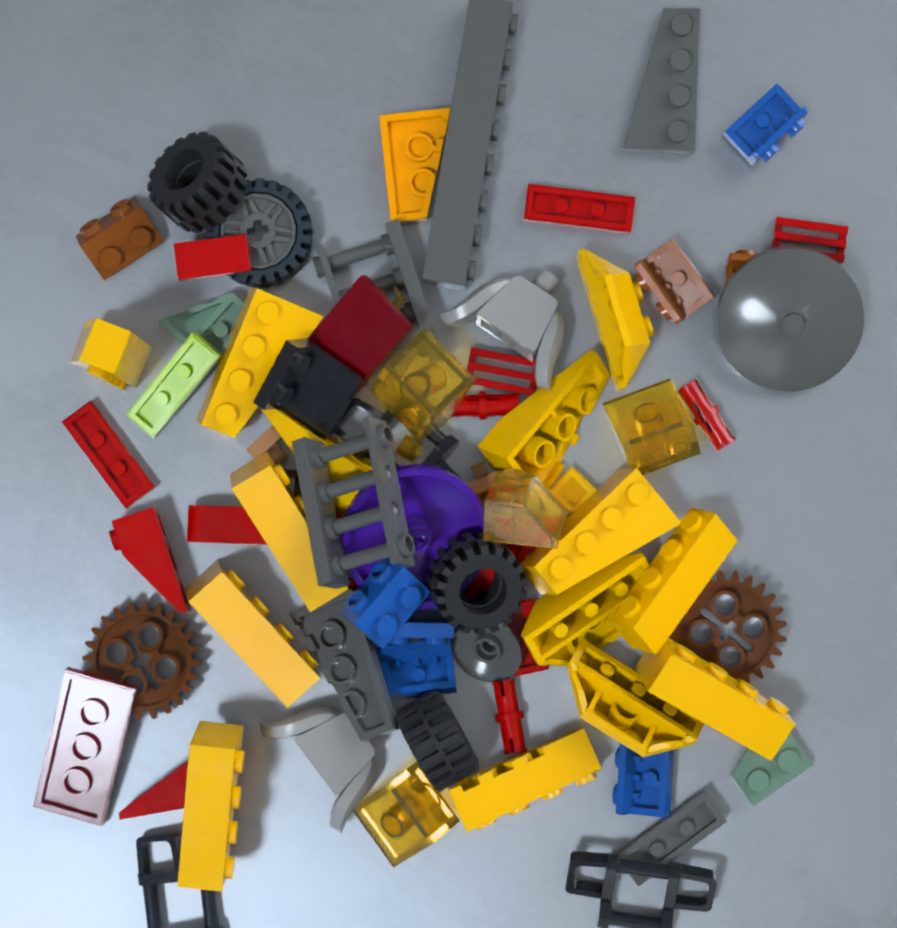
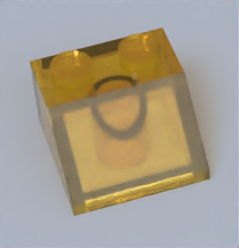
[369,328,476,441]
[602,378,701,475]
[483,468,568,549]
[353,761,460,868]

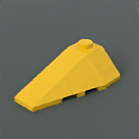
[477,350,610,503]
[262,408,372,516]

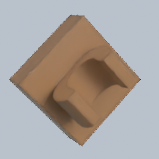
[246,425,289,466]
[467,461,509,506]

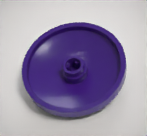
[341,464,489,610]

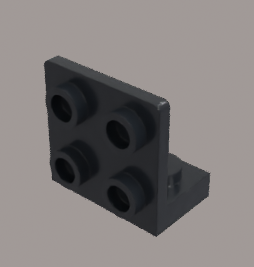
[253,338,362,439]

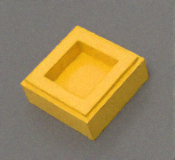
[547,466,597,516]

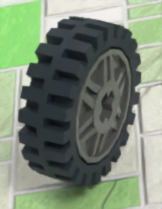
[205,178,313,288]

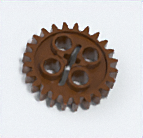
[669,570,787,684]
[82,601,203,720]

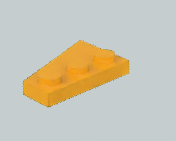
[379,107,451,223]

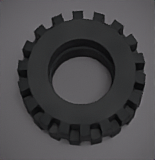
[147,132,248,233]
[427,532,528,635]
[396,689,479,792]

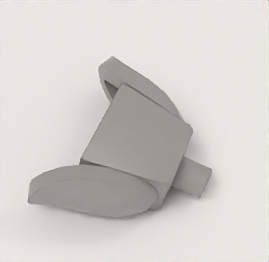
[439,269,566,390]
[259,705,378,833]

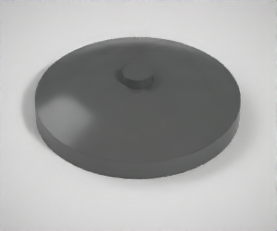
[716,246,864,392]

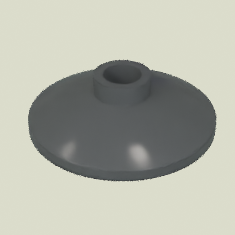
[452,623,523,682]

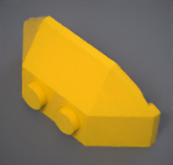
[576,249,654,393]
[521,553,649,666]
[567,638,704,757]

